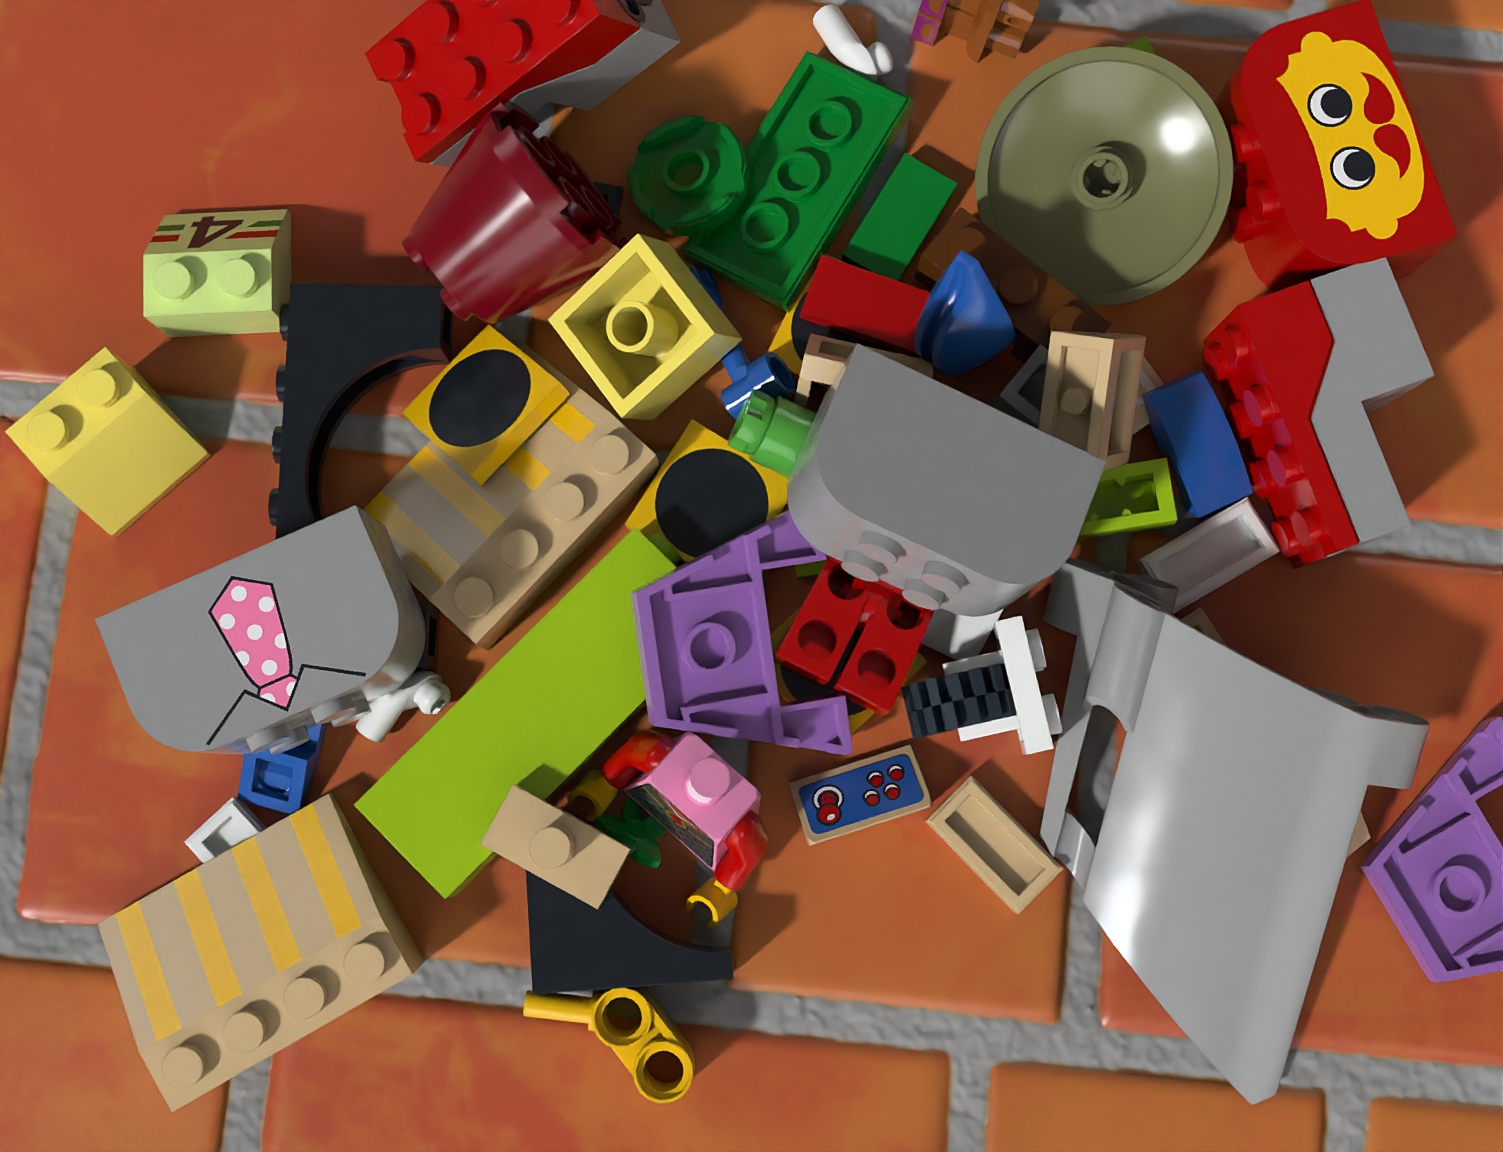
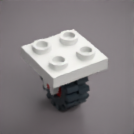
[901,616,1062,755]

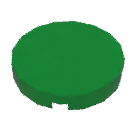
[627,115,751,237]

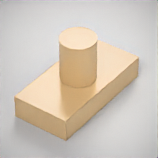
[480,784,632,909]

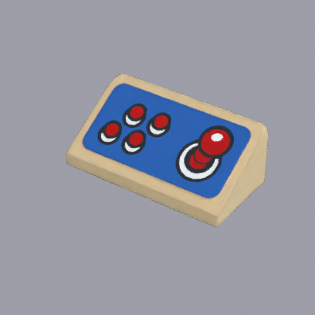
[788,745,933,846]

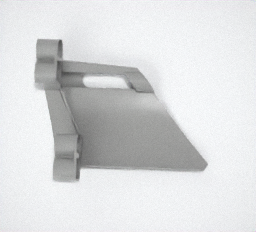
[1040,558,1430,1105]

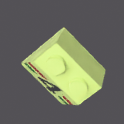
[143,209,292,337]

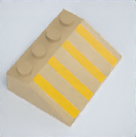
[363,344,660,651]
[98,793,425,1112]

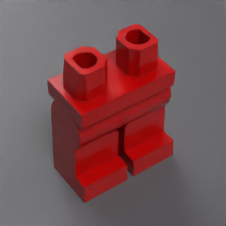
[773,556,935,717]

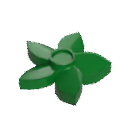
[594,797,667,868]

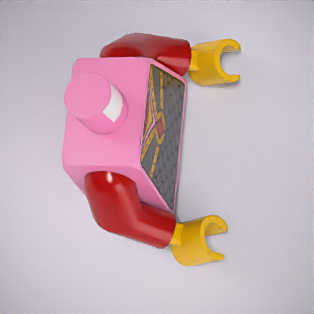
[567,730,769,929]

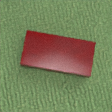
[800,255,930,358]

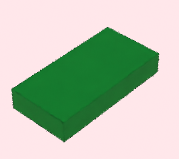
[841,153,958,282]

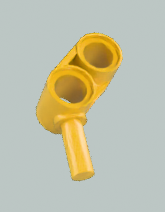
[523,986,695,1103]

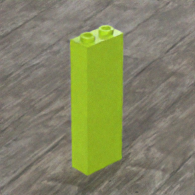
[354,527,682,899]

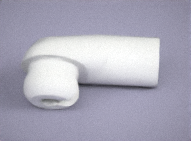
[356,670,451,742]

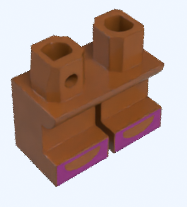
[910,0,1041,63]

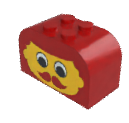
[1214,0,1458,292]

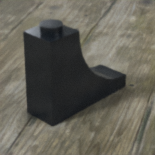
[526,815,734,994]

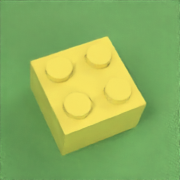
[548,233,743,420]

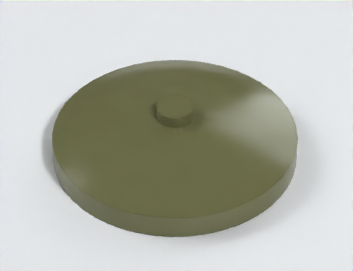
[975,46,1233,306]

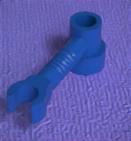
[689,266,797,419]

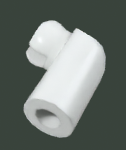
[813,4,893,82]

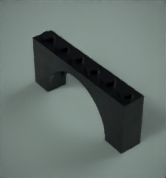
[268,283,453,671]

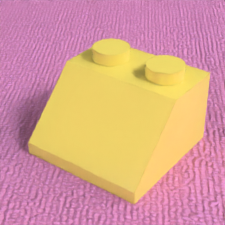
[5,347,212,538]

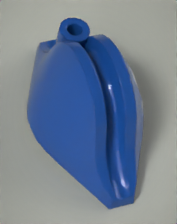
[914,250,1016,378]

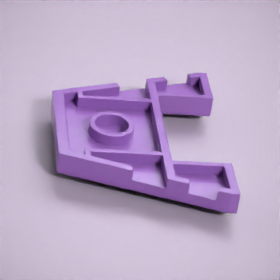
[630,510,853,755]
[1360,716,1503,983]

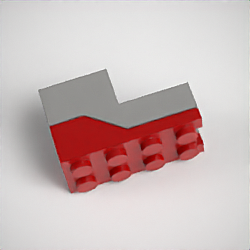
[365,0,681,167]
[1202,257,1435,569]

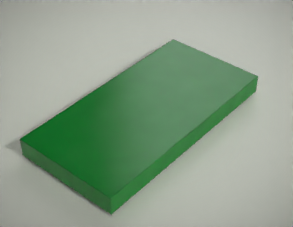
[681,51,914,313]

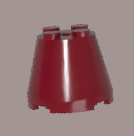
[402,99,628,324]

